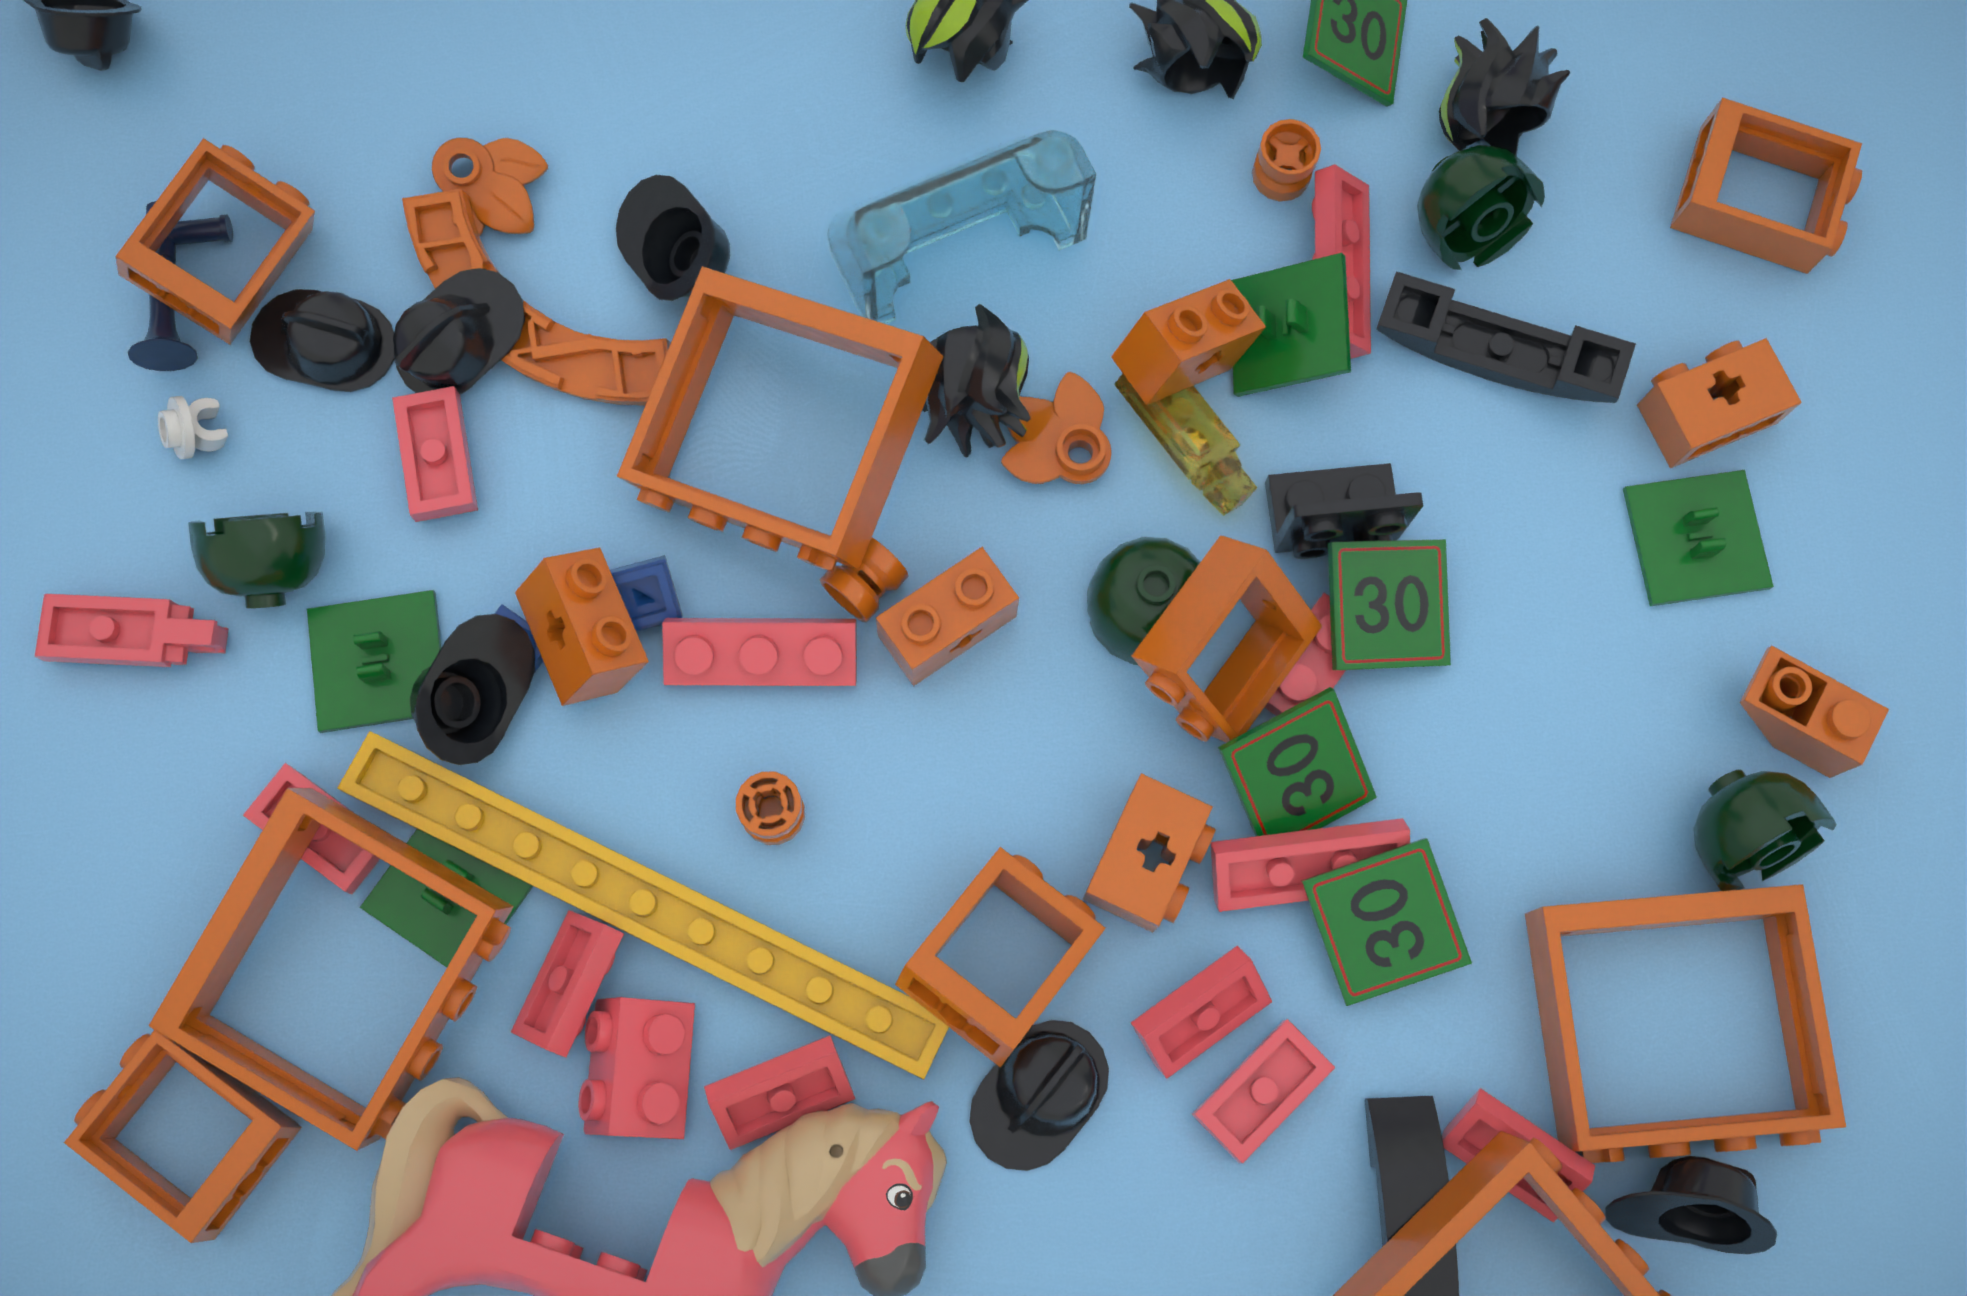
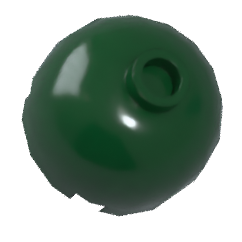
[1417,145,1545,270]
[188,512,325,608]
[1087,537,1200,665]
[1693,770,1837,891]

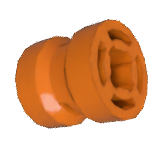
[1252,119,1321,201]
[820,537,909,622]
[736,771,805,845]

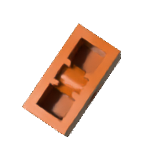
[1111,279,1266,405]
[1637,338,1802,469]
[515,547,649,706]
[876,547,1019,686]
[1083,773,1216,933]

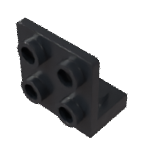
[1265,463,1424,559]

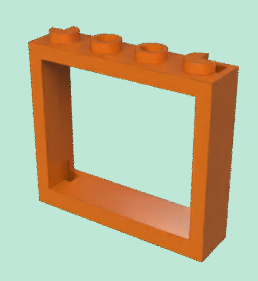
[617,266,944,572]
[149,788,514,1151]
[1525,884,1846,1163]
[1333,1131,1671,1296]

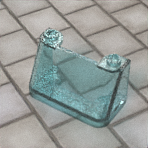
[827,130,1096,324]

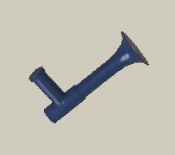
[128,201,233,371]

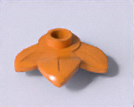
[432,138,548,237]
[1001,372,1111,484]

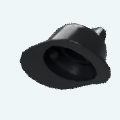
[23,0,142,71]
[616,175,730,301]
[393,268,525,395]
[250,289,395,392]
[410,614,535,765]
[969,1020,1109,1171]
[1605,1156,1777,1254]

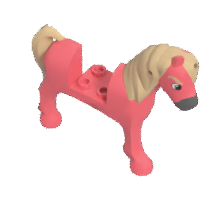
[331,1077,947,1296]

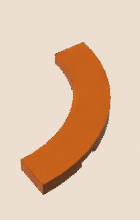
[402,189,671,406]

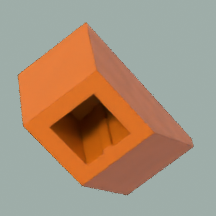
[1740,645,1889,778]

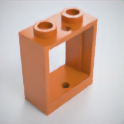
[1670,97,1862,274]
[115,138,315,345]
[1131,535,1322,743]
[895,847,1106,1068]
[64,1030,302,1243]

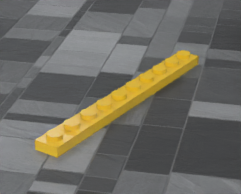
[337,731,949,1080]

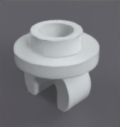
[158,396,228,459]

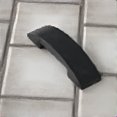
[1376,271,1636,403]
[1365,1096,1459,1296]

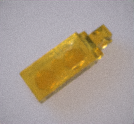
[1114,373,1257,516]

